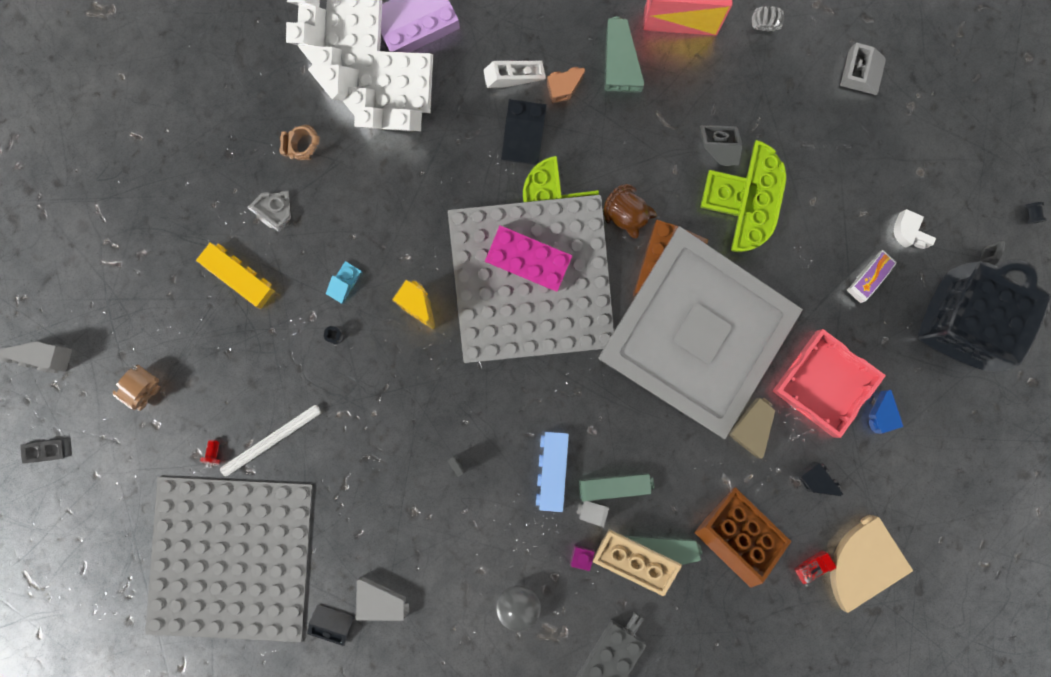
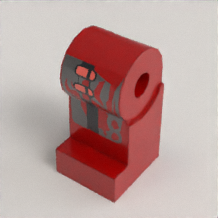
[794,550,837,584]

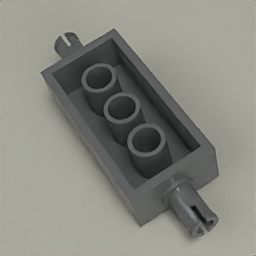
[576,612,647,677]

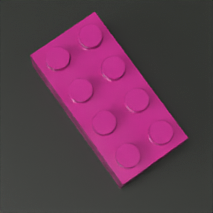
[485,225,572,292]

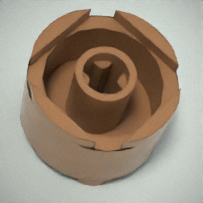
[113,365,161,411]

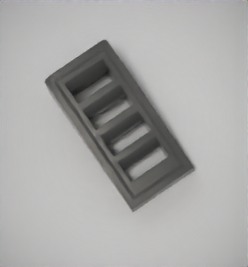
[979,240,1006,266]

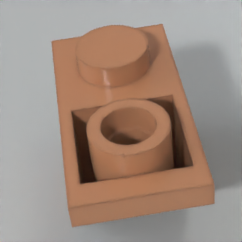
[547,67,585,104]

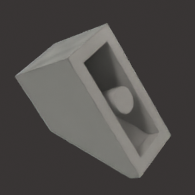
[576,501,609,527]

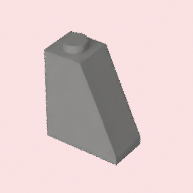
[356,577,409,621]

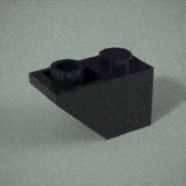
[796,462,843,496]

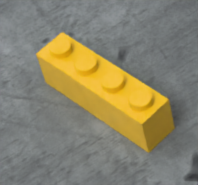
[196,242,275,309]

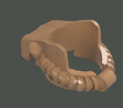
[279,125,320,161]

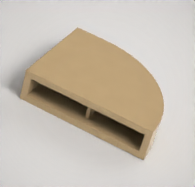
[830,515,913,613]

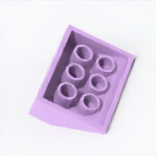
[381,0,460,53]

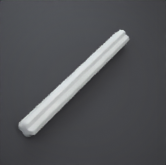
[220,405,321,476]

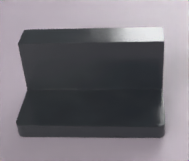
[307,605,354,646]

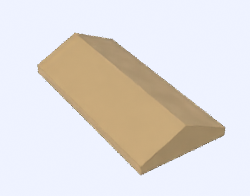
[593,530,682,596]

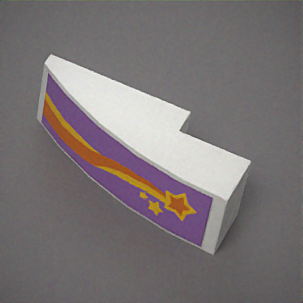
[847,250,897,303]

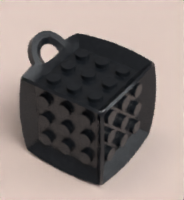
[918,260,1051,372]

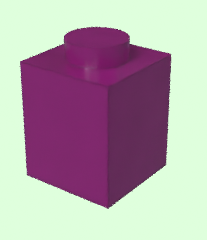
[570,544,595,571]

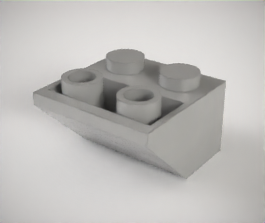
[840,43,886,95]

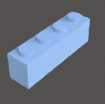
[536,432,569,512]

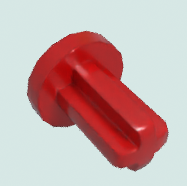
[200,440,220,468]

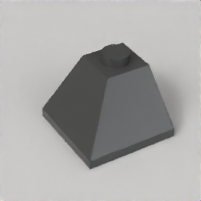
[700,125,743,166]

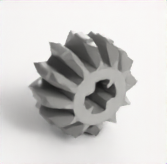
[751,6,785,32]

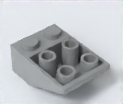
[0,341,73,374]

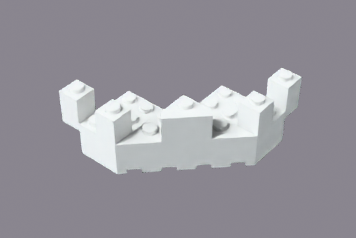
[286,0,433,131]

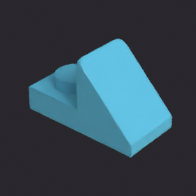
[326,261,362,304]

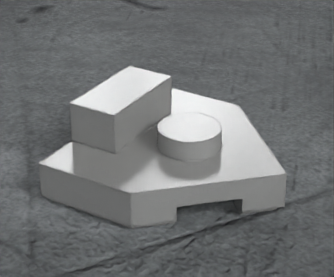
[248,191,291,232]

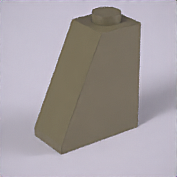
[728,398,775,459]

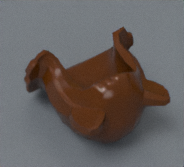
[603,184,657,238]

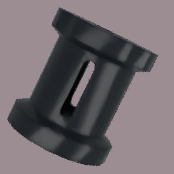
[1025,202,1047,224]
[323,326,344,344]

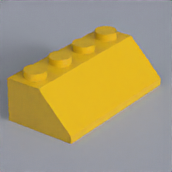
[393,280,435,329]

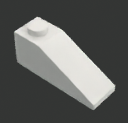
[483,61,546,88]

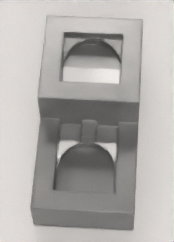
[20,440,63,464]

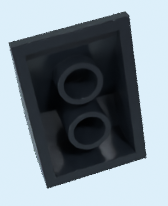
[501,99,547,165]

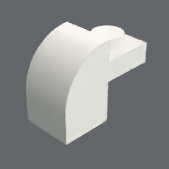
[894,209,936,249]

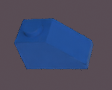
[869,390,904,434]

